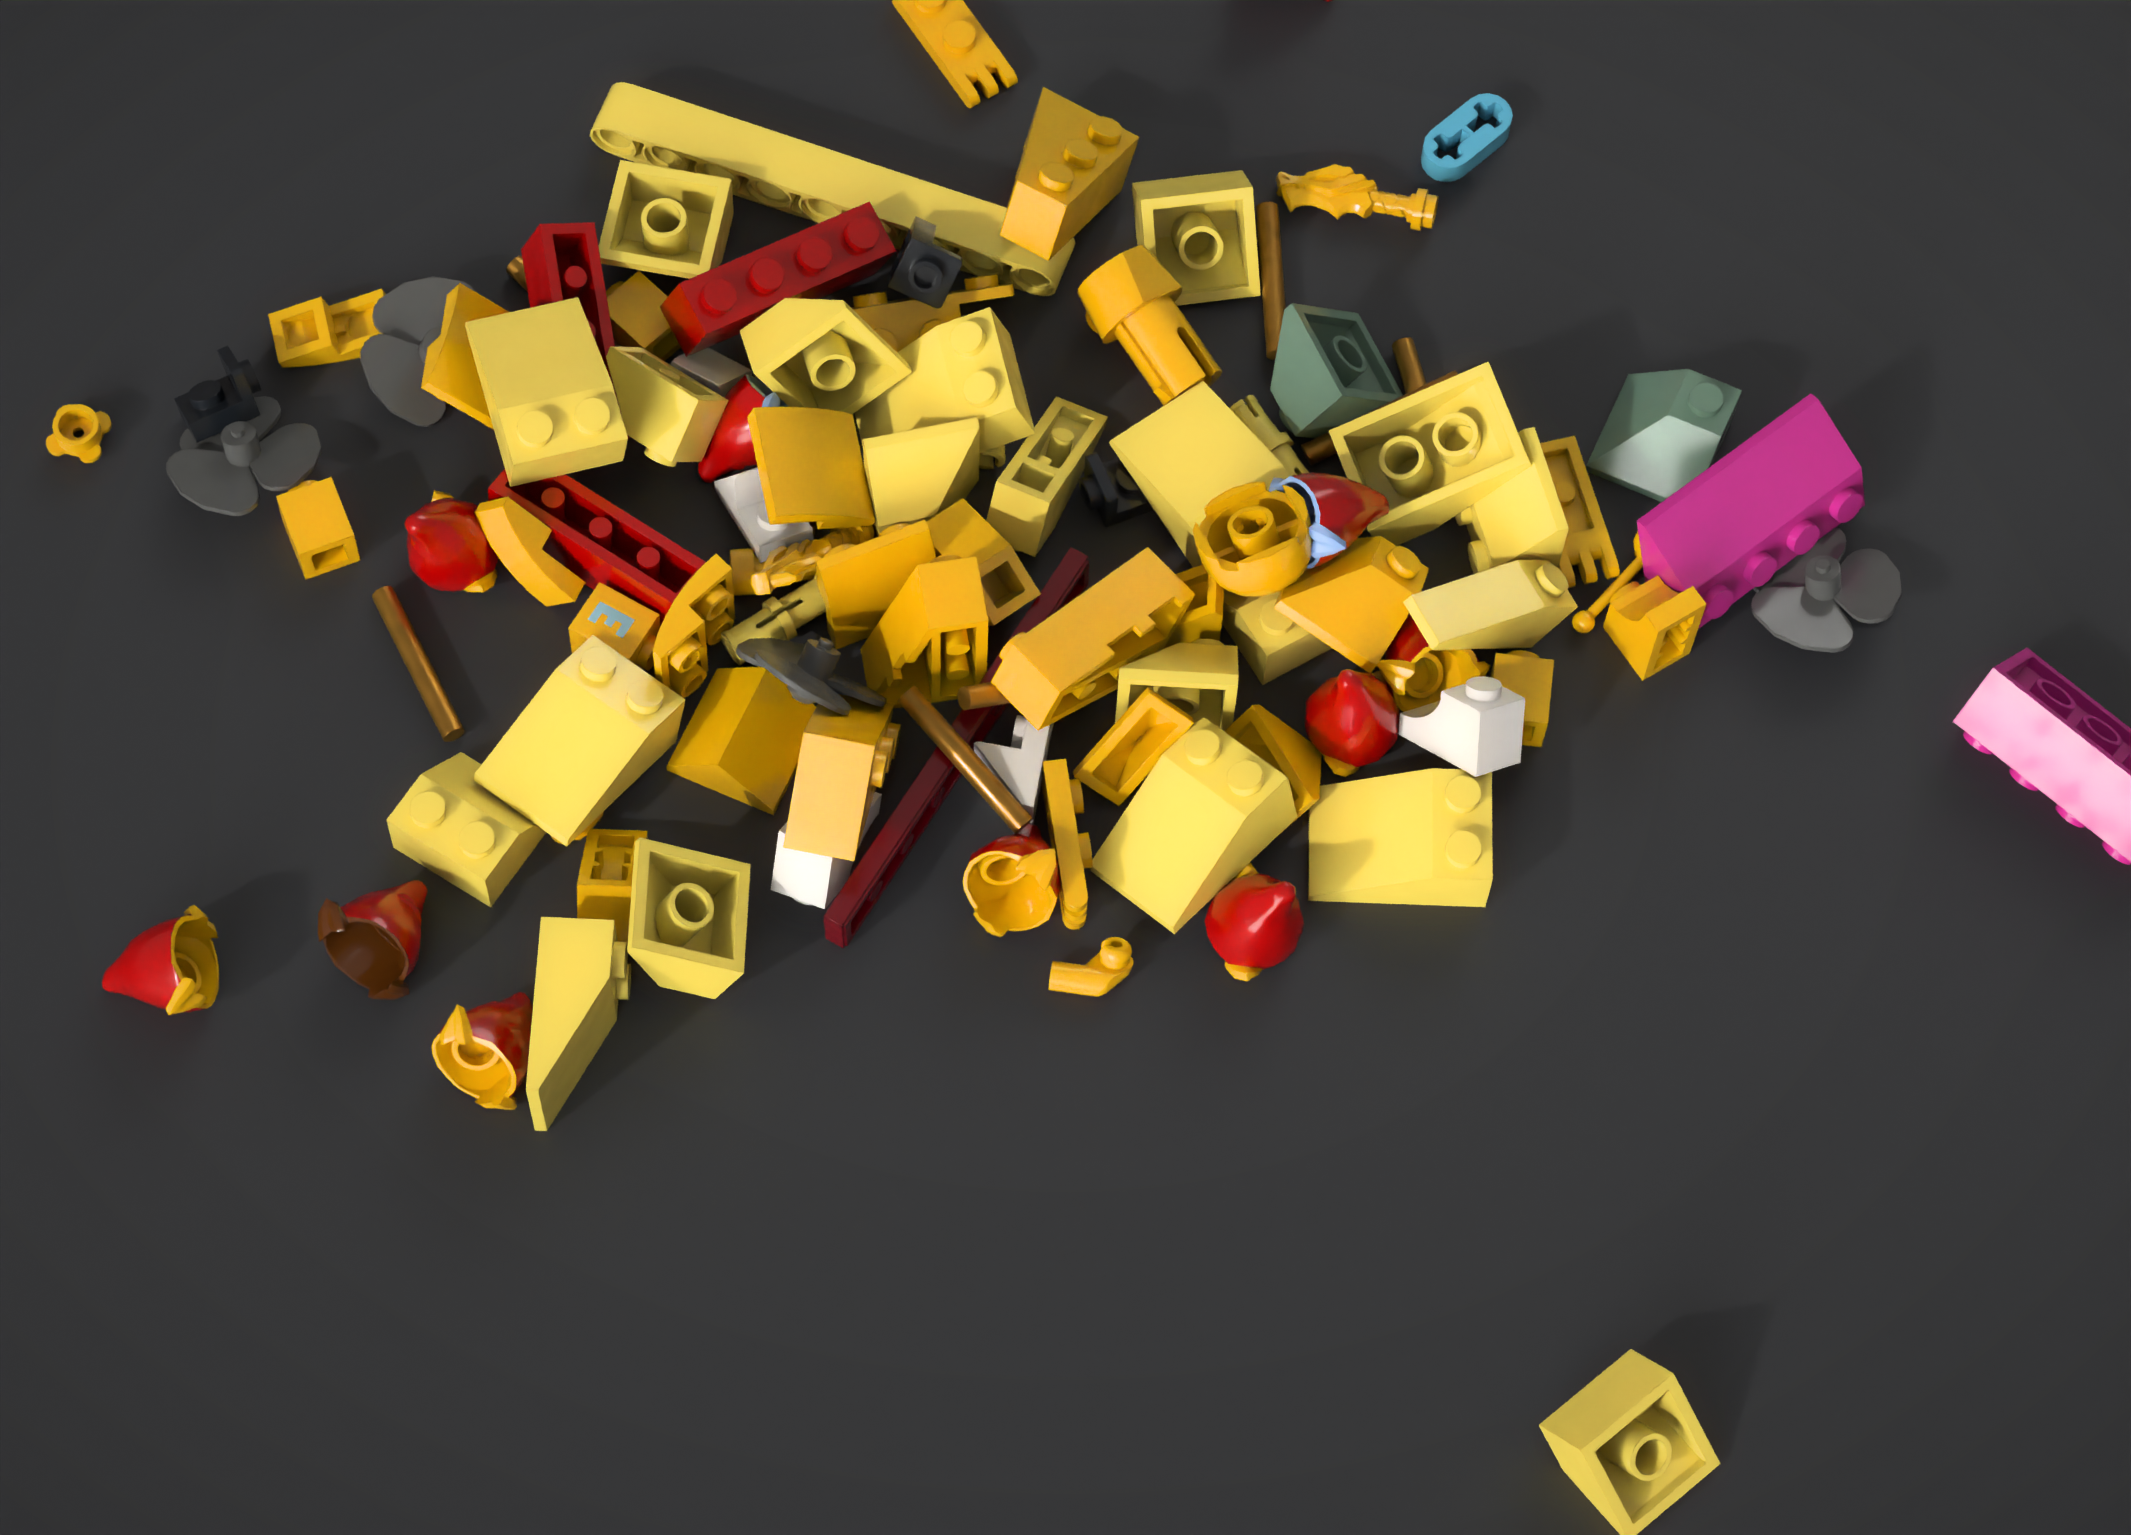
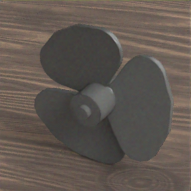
[360,276,475,427]
[166,396,322,516]
[1751,527,1902,653]
[736,637,887,715]

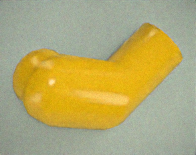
[1048,937,1134,997]

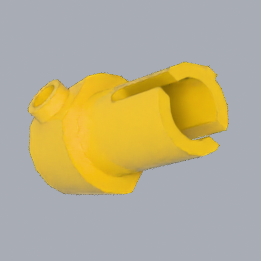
[1077,245,1222,406]

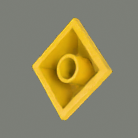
[1274,536,1429,673]

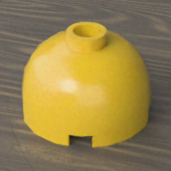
[1193,482,1313,596]

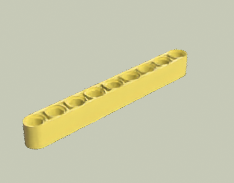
[590,82,1076,296]

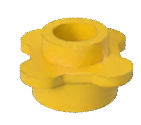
[46,404,112,463]

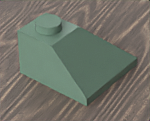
[1270,303,1403,438]
[1586,369,1742,502]

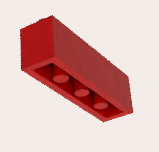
[660,201,896,357]
[521,222,630,440]
[488,469,706,625]

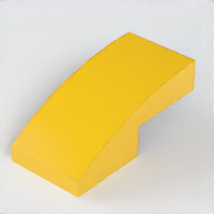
[268,288,386,368]
[474,497,586,607]

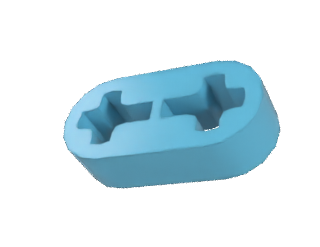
[1421,93,1513,182]

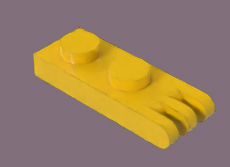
[892,0,1018,108]
[1540,436,1620,588]
[1041,759,1093,930]

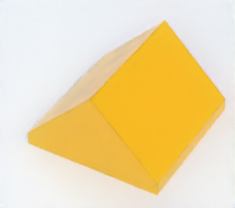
[666,666,816,815]

